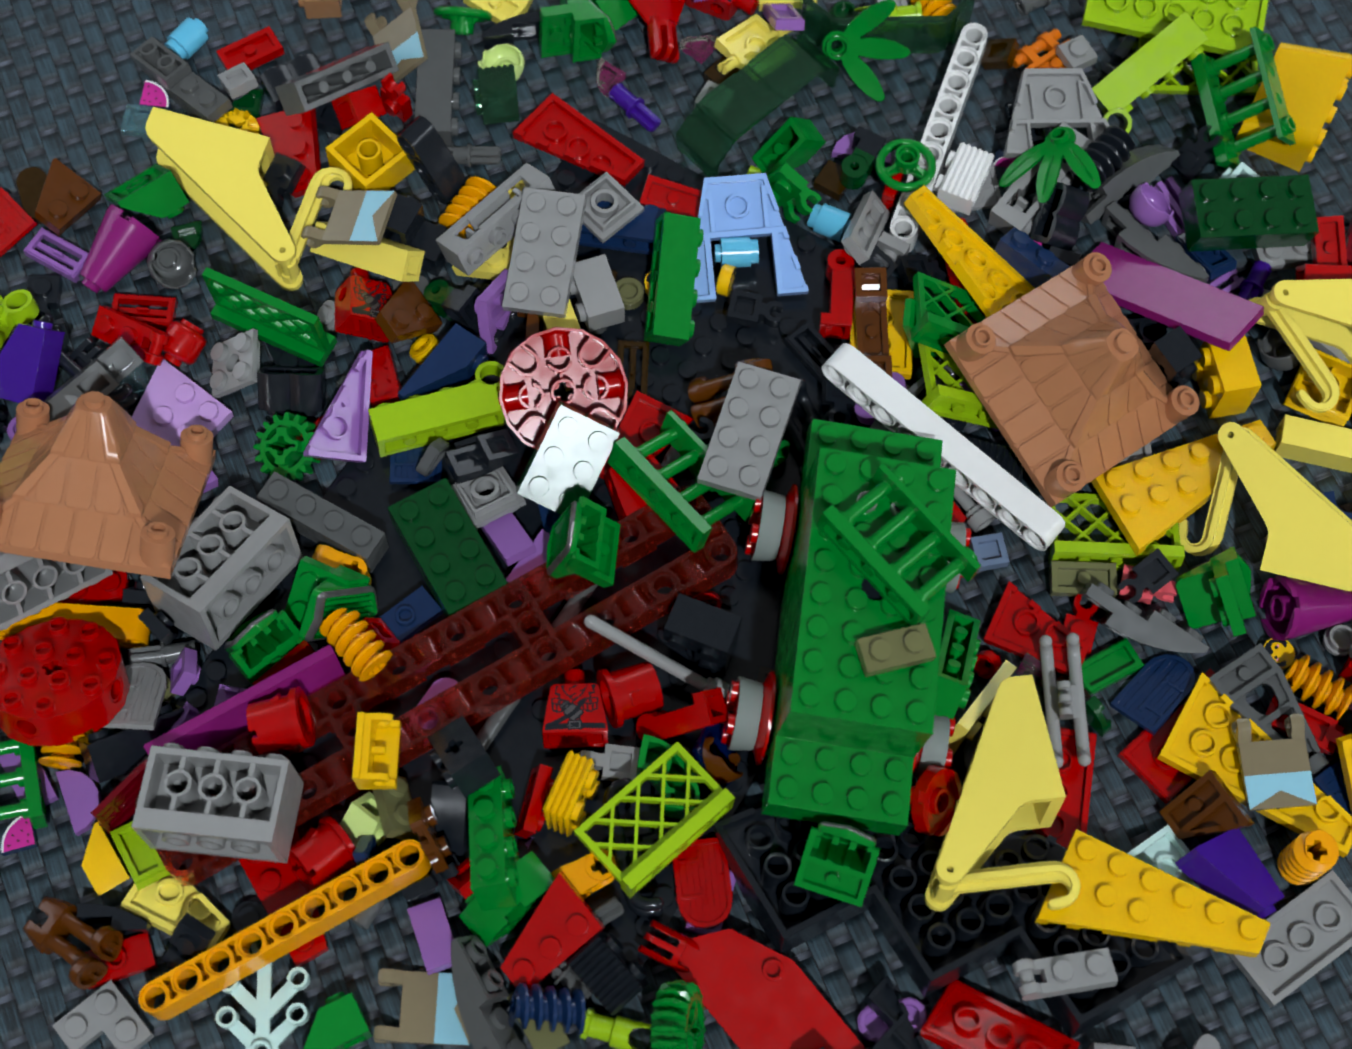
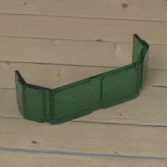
[799,0,975,54]
[676,34,840,177]

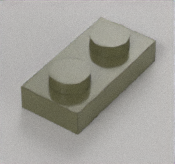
[1049,561,1117,598]
[855,623,936,677]
[373,776,419,840]

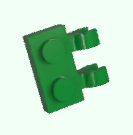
[767,162,821,224]

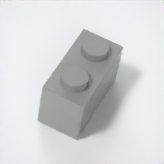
[570,254,625,332]

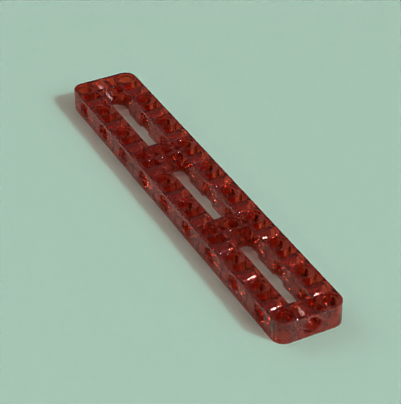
[135,486,738,886]

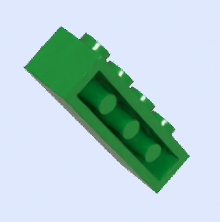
[644,212,704,347]
[935,609,981,719]
[468,766,519,912]

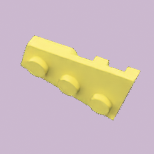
[948,660,1017,756]
[120,849,231,950]

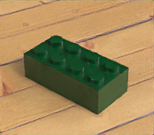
[1179,175,1319,252]
[387,478,510,628]

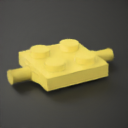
[714,13,798,83]

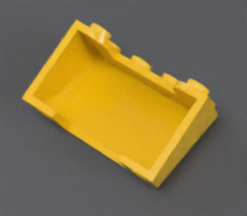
[1235,42,1352,172]

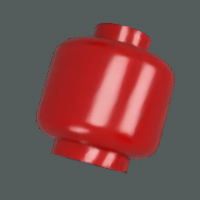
[162,318,207,367]

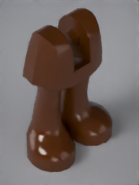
[688,358,773,434]
[22,896,123,990]

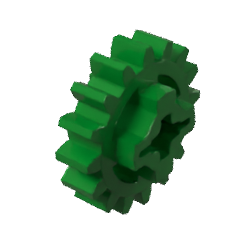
[253,412,321,481]

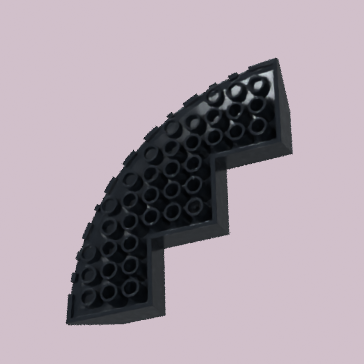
[712,803,1194,1039]

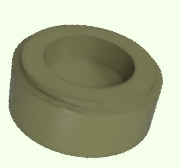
[616,277,644,310]

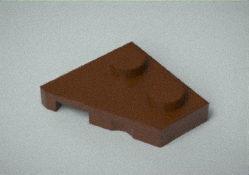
[35,158,101,236]
[375,282,443,344]
[1159,770,1254,840]
[407,796,452,874]

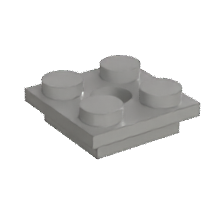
[578,172,644,243]
[210,329,260,399]
[451,466,526,529]

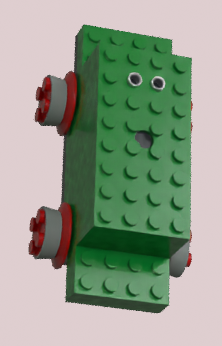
[720,419,971,836]

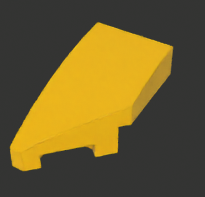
[81,821,130,896]

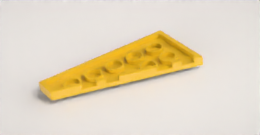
[904,185,1035,317]
[1091,419,1276,556]
[1157,672,1352,858]
[1034,829,1271,958]

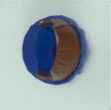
[690,723,743,788]

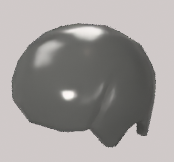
[147,239,197,290]
[1257,329,1300,371]

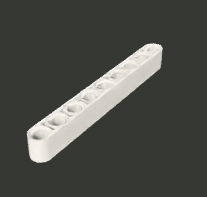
[889,23,988,252]
[821,343,1065,551]

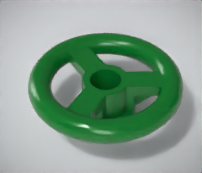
[433,6,492,35]
[875,138,936,192]

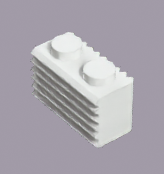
[933,142,994,216]

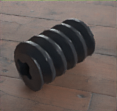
[1070,125,1135,192]

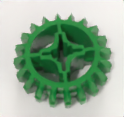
[650,980,706,1049]

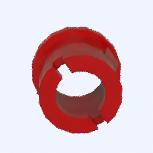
[597,661,663,728]
[246,686,315,754]
[288,816,357,892]

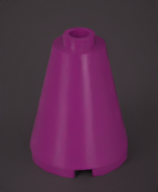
[80,204,162,294]
[1259,575,1352,641]

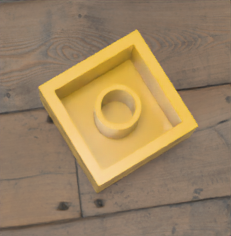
[325,112,415,191]
[1191,335,1262,419]

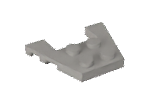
[1003,68,1109,158]

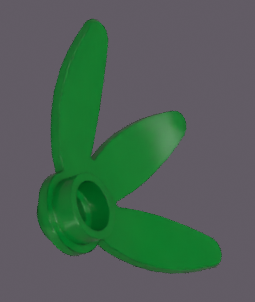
[822,0,910,102]
[999,127,1101,203]

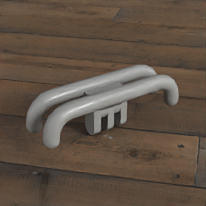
[1039,633,1091,768]

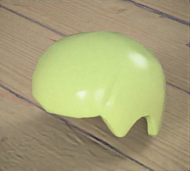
[478,43,525,86]

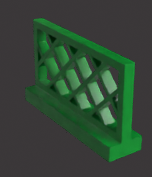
[202,267,337,367]
[910,272,986,355]

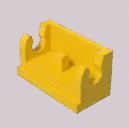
[352,712,401,790]

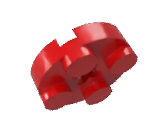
[910,765,962,836]

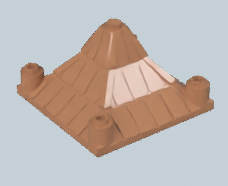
[944,252,1200,507]
[0,391,216,579]

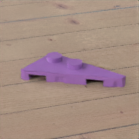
[303,350,373,463]

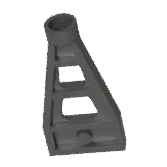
[1209,643,1329,775]

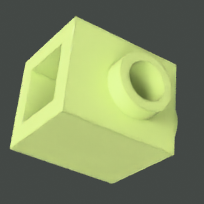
[340,791,386,848]

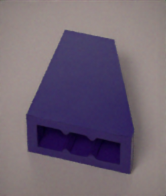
[0,319,65,403]
[1175,829,1285,919]

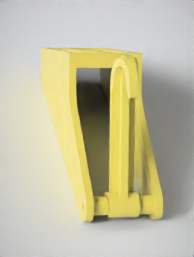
[145,107,353,291]
[1249,279,1352,413]
[1178,422,1352,592]
[924,674,1080,912]

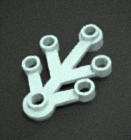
[215,941,311,1049]

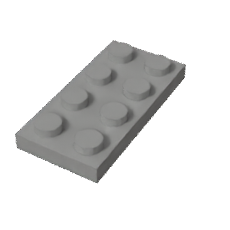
[502,187,587,318]
[697,362,801,500]
[1227,870,1352,1008]

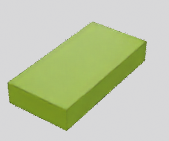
[110,820,170,891]

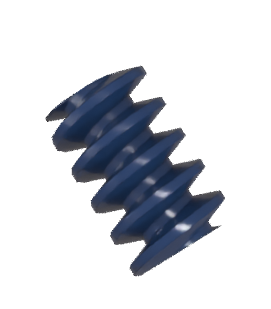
[508,982,586,1035]

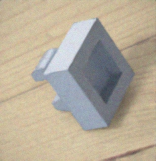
[969,532,1010,572]

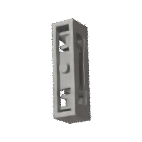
[988,122,1093,236]
[436,163,556,276]

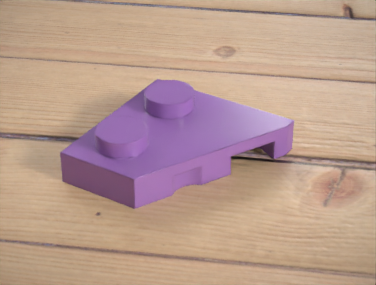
[474,269,512,354]

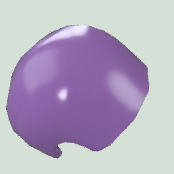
[1129,182,1174,227]

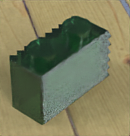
[473,64,520,125]

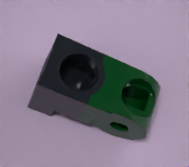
[840,126,886,190]
[424,279,481,328]

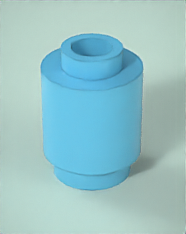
[164,17,209,60]
[807,203,852,242]
[714,236,759,268]

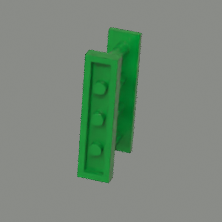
[1191,27,1296,170]
[608,410,755,553]
[816,462,982,626]
[0,739,48,829]

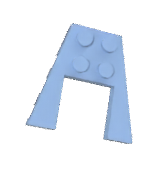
[694,173,809,303]

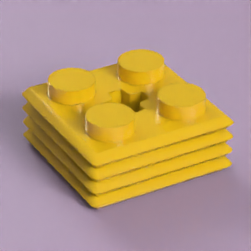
[1284,349,1352,427]
[543,750,600,837]

